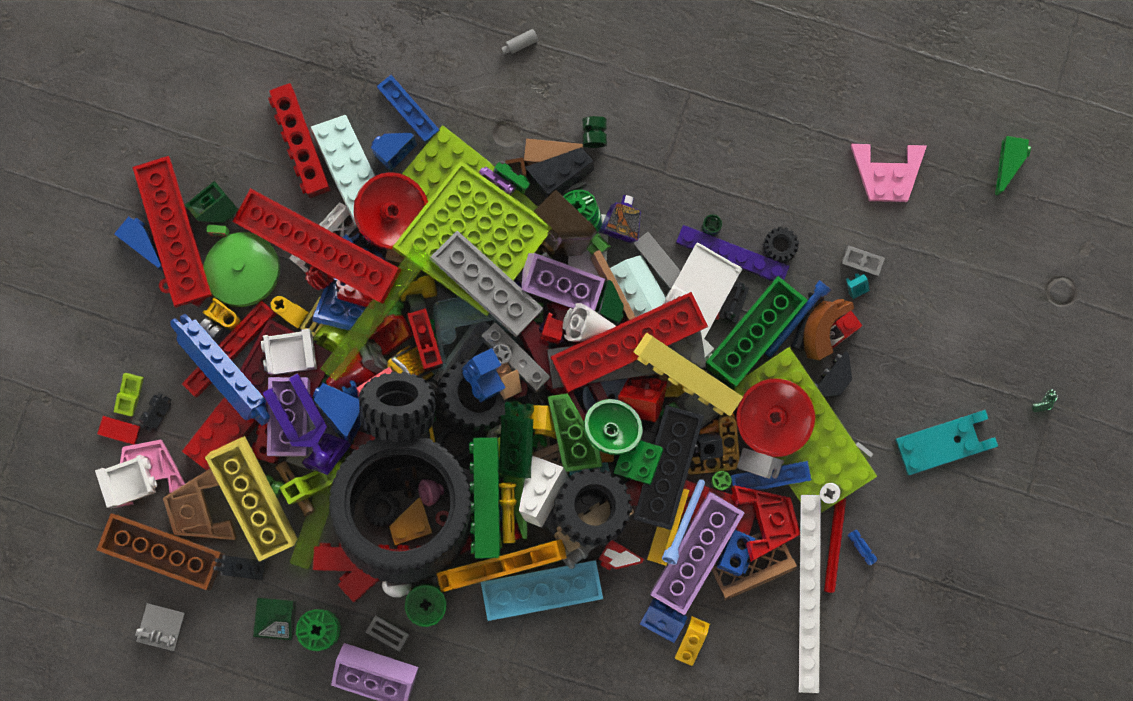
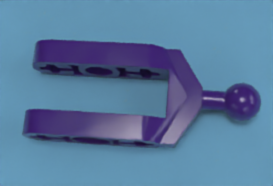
[263,373,330,467]

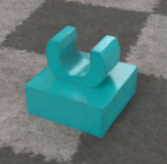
[846,273,870,299]

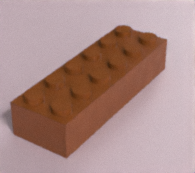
[97,513,225,590]

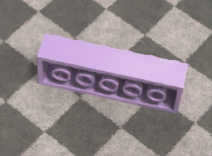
[650,491,744,615]

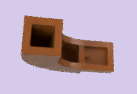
[804,299,854,360]

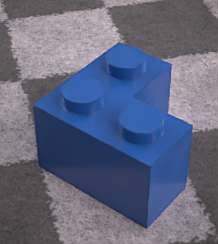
[462,348,505,403]

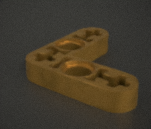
[688,414,740,474]

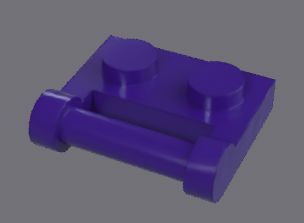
[302,433,351,475]

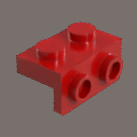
[366,314,413,355]

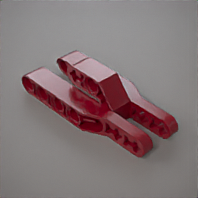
[519,301,609,421]

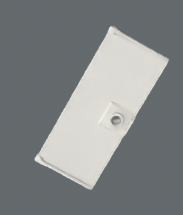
[662,243,742,341]

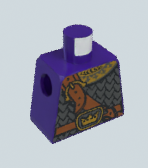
[599,195,641,244]

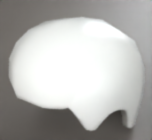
[382,581,412,598]

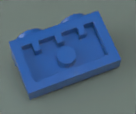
[640,598,687,643]

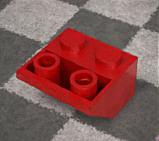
[618,377,667,422]

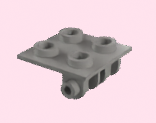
[136,603,185,651]

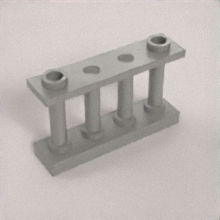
[482,322,550,393]

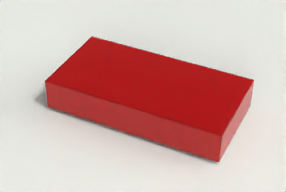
[97,416,141,445]

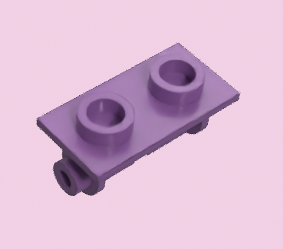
[479,166,517,196]

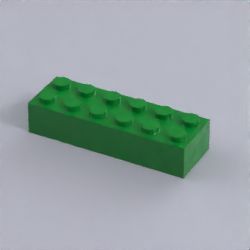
[706,276,808,390]
[470,437,500,558]

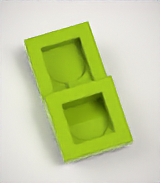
[114,373,144,417]

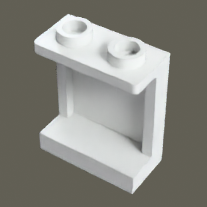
[261,329,317,376]
[95,455,157,508]

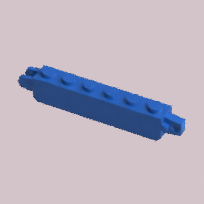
[170,314,270,426]

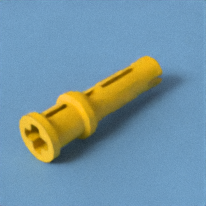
[499,482,517,543]

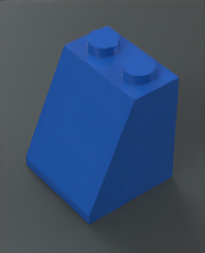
[313,383,361,445]

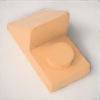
[496,363,522,400]

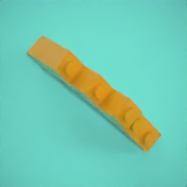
[437,539,567,592]

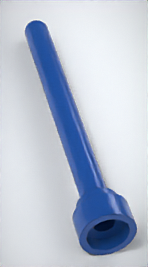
[766,280,831,357]

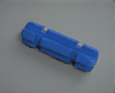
[848,530,877,565]

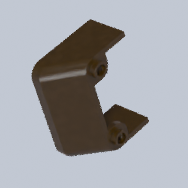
[534,190,597,258]

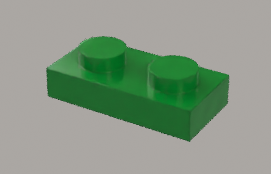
[493,162,530,195]

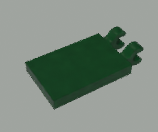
[499,401,534,479]

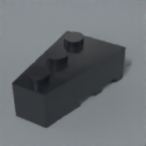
[525,147,594,199]

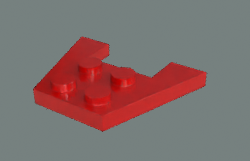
[731,485,800,562]

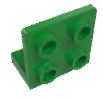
[614,441,663,485]

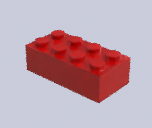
[182,397,258,470]

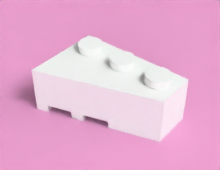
[519,455,569,527]

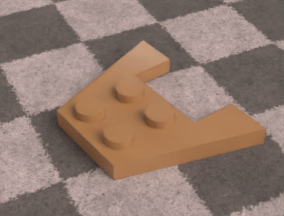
[163,468,237,540]

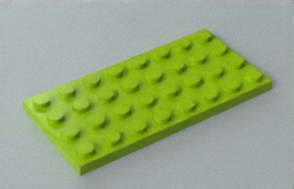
[733,347,877,513]

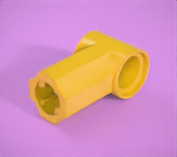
[399,275,437,302]

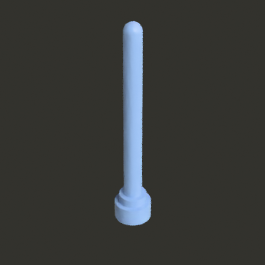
[662,479,705,565]

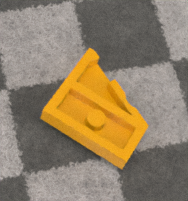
[389,497,432,545]

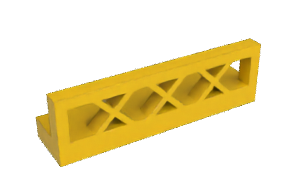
[647,489,689,566]

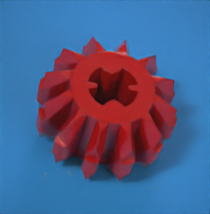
[305,266,334,290]

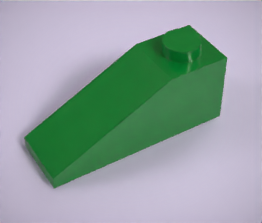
[995,136,1031,196]

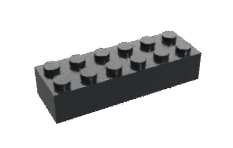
[633,405,704,530]

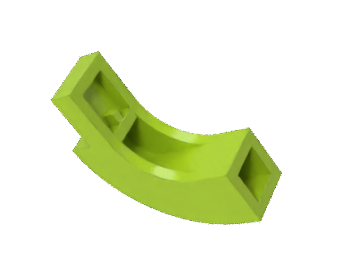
[279,459,343,505]

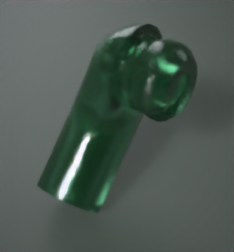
[1032,390,1058,412]

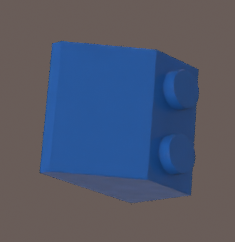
[371,133,417,172]

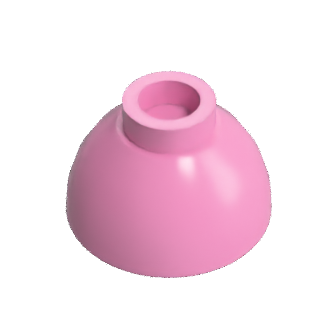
[418,479,444,506]

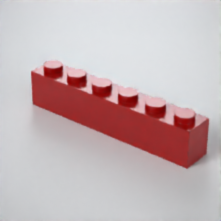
[313,543,421,572]

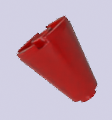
[326,347,377,392]

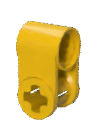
[271,296,309,328]
[202,297,241,330]

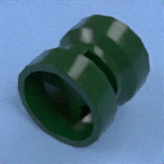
[702,214,722,236]

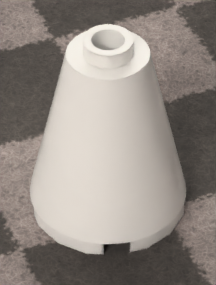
[563,303,616,342]

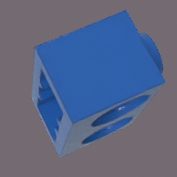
[716,530,756,577]

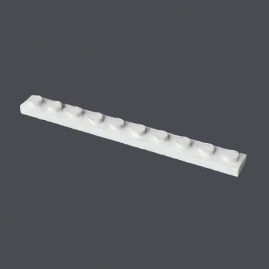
[799,495,821,693]

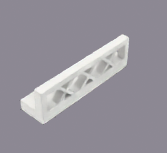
[289,202,357,273]

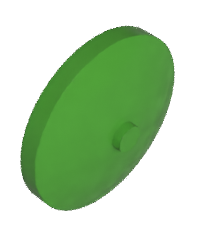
[204,232,280,307]

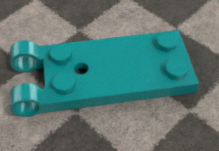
[895,410,998,476]

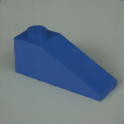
[115,216,163,271]

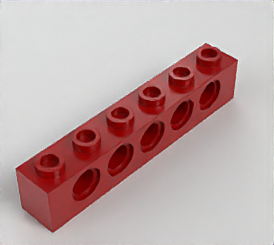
[268,83,331,198]

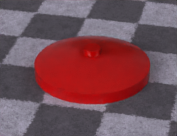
[354,172,428,250]
[737,378,816,457]

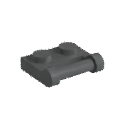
[352,333,388,374]

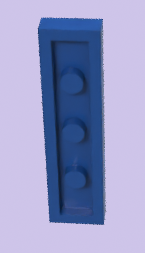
[377,75,440,143]
[731,461,812,490]

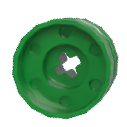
[563,190,602,233]
[405,583,446,627]
[296,609,342,651]

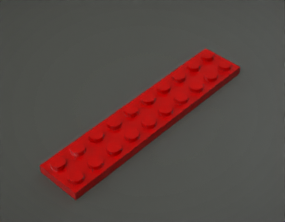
[232,188,402,304]

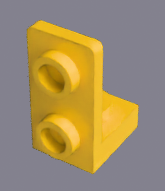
[675,616,710,666]

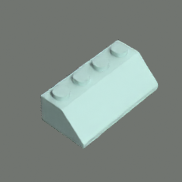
[610,255,665,317]

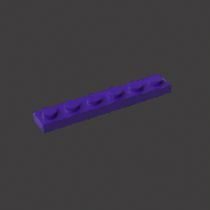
[676,225,789,281]

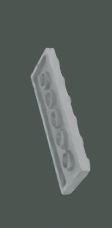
[430,231,543,337]

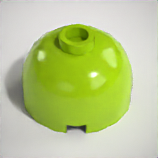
[313,325,353,360]

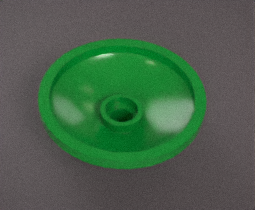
[584,399,642,455]

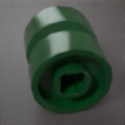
[582,116,607,148]

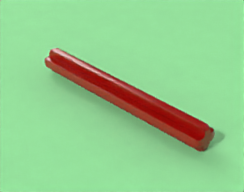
[824,498,846,593]

